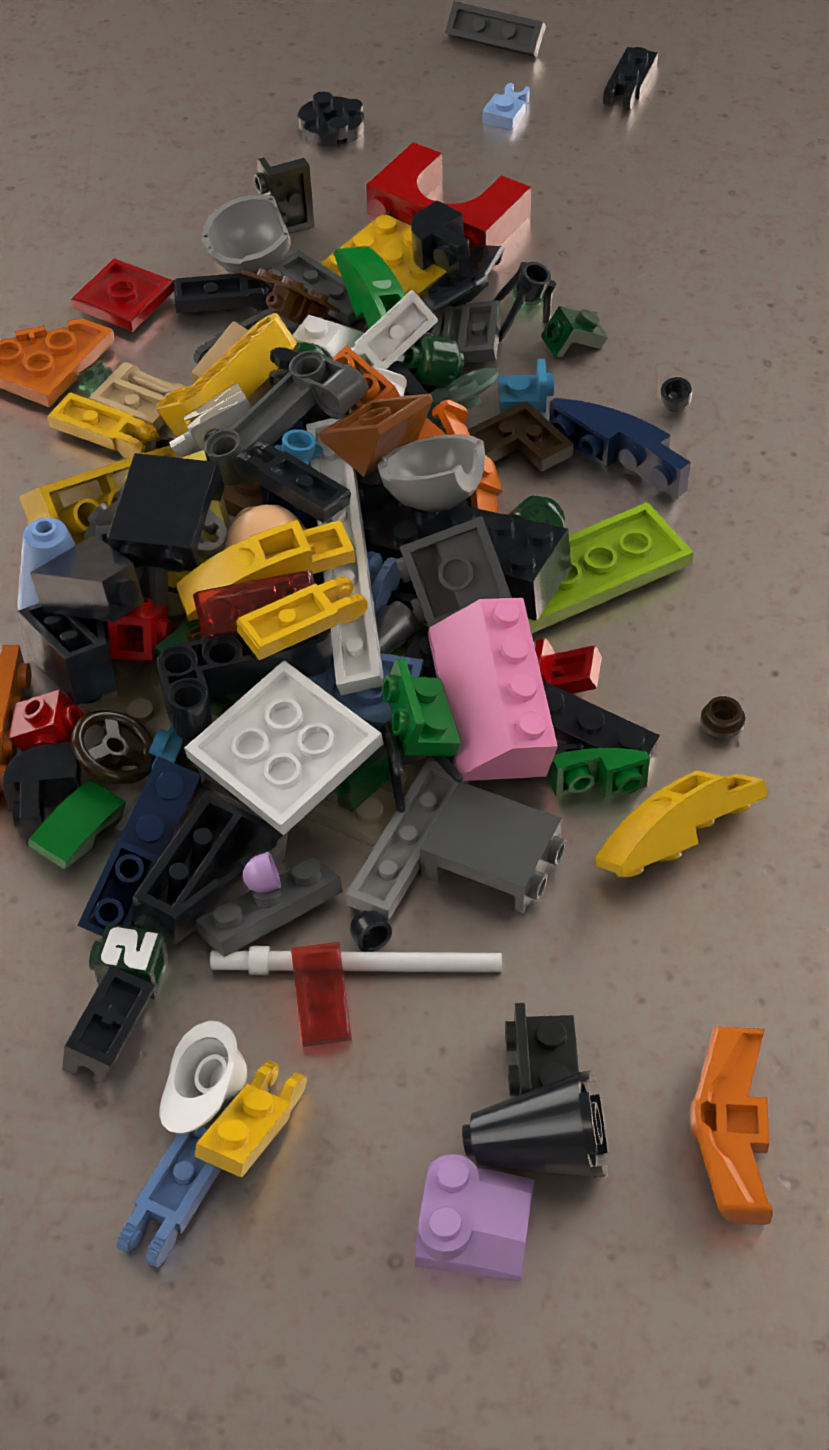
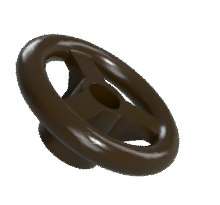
[70,710,156,784]

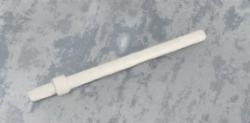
[210,946,502,975]

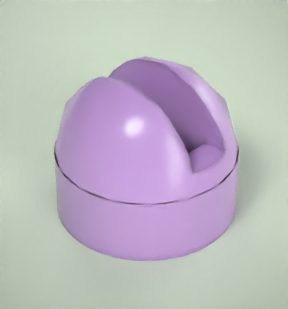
[243,851,281,893]

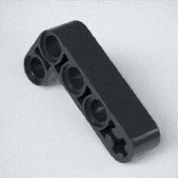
[157,628,333,739]

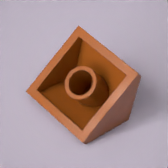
[318,394,433,477]

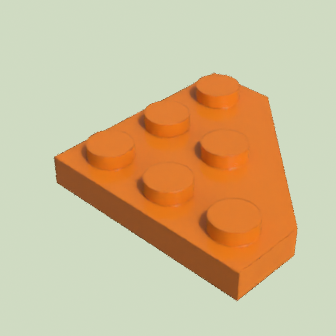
[0,318,115,407]

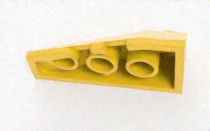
[19,445,177,545]

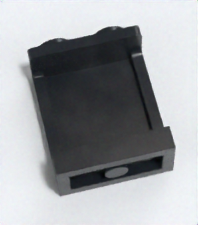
[107,453,225,572]

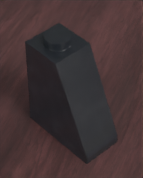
[30,536,145,622]

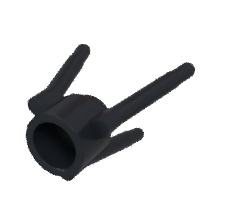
[493,262,556,343]
[379,719,463,812]

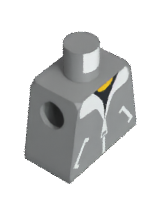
[169,383,252,458]

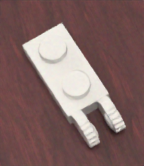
[351,290,438,369]

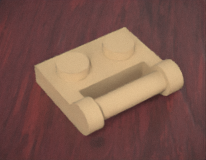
[89,362,189,431]

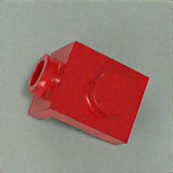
[535,638,602,694]

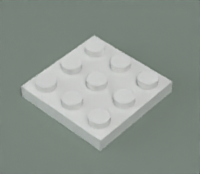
[184,660,384,835]

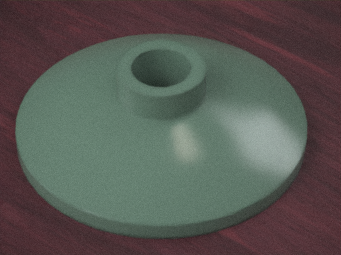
[430,367,499,410]

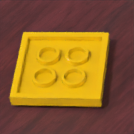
[320,214,450,300]

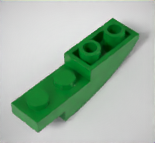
[333,246,409,369]

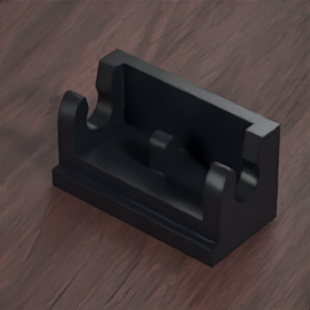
[62,965,155,1083]

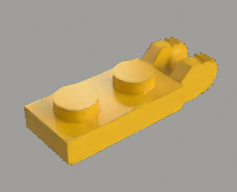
[47,392,160,458]
[236,575,369,660]
[195,1060,307,1178]

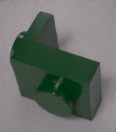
[541,306,608,358]

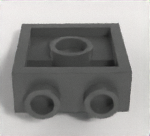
[396,516,512,627]

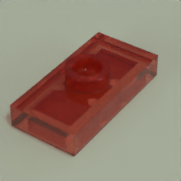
[291,942,352,1047]

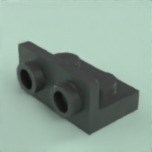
[254,157,315,233]
[505,1003,579,1096]

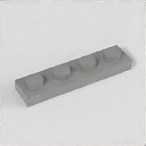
[345,759,469,922]

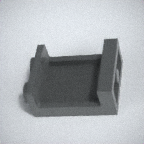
[420,782,566,914]

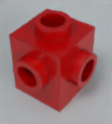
[107,598,174,664]
[8,689,84,752]

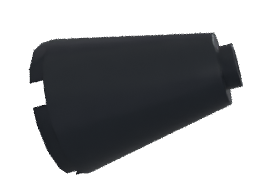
[462,1070,608,1178]

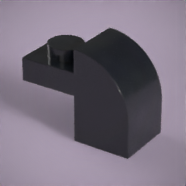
[411,200,470,278]
[2,742,82,846]

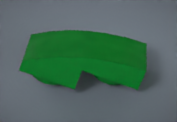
[550,748,650,798]
[28,779,126,869]

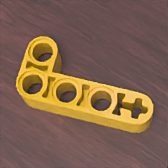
[155,313,297,438]

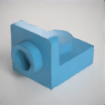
[498,359,554,413]

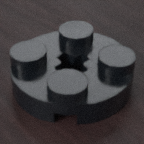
[297,91,365,147]

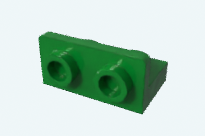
[382,658,461,756]

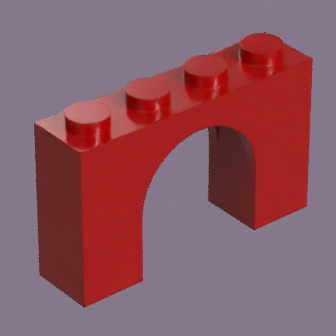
[366,142,531,254]

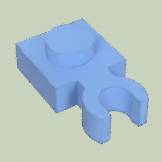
[482,83,530,130]

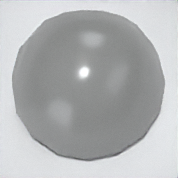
[202,194,292,274]
[377,434,485,513]

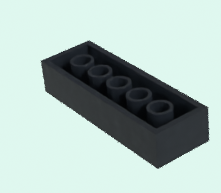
[310,481,571,621]

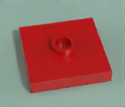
[71,258,174,332]

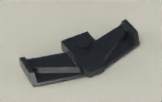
[422,245,505,314]

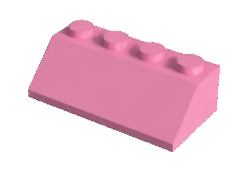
[428,598,558,781]

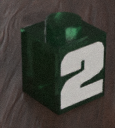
[89,923,168,999]

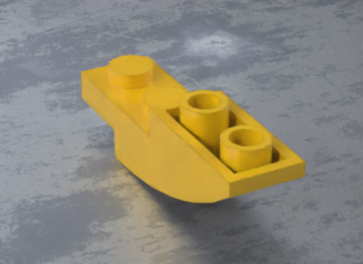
[176,520,355,621]
[595,770,768,877]

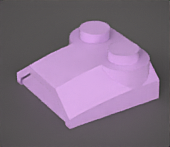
[415,1154,534,1281]

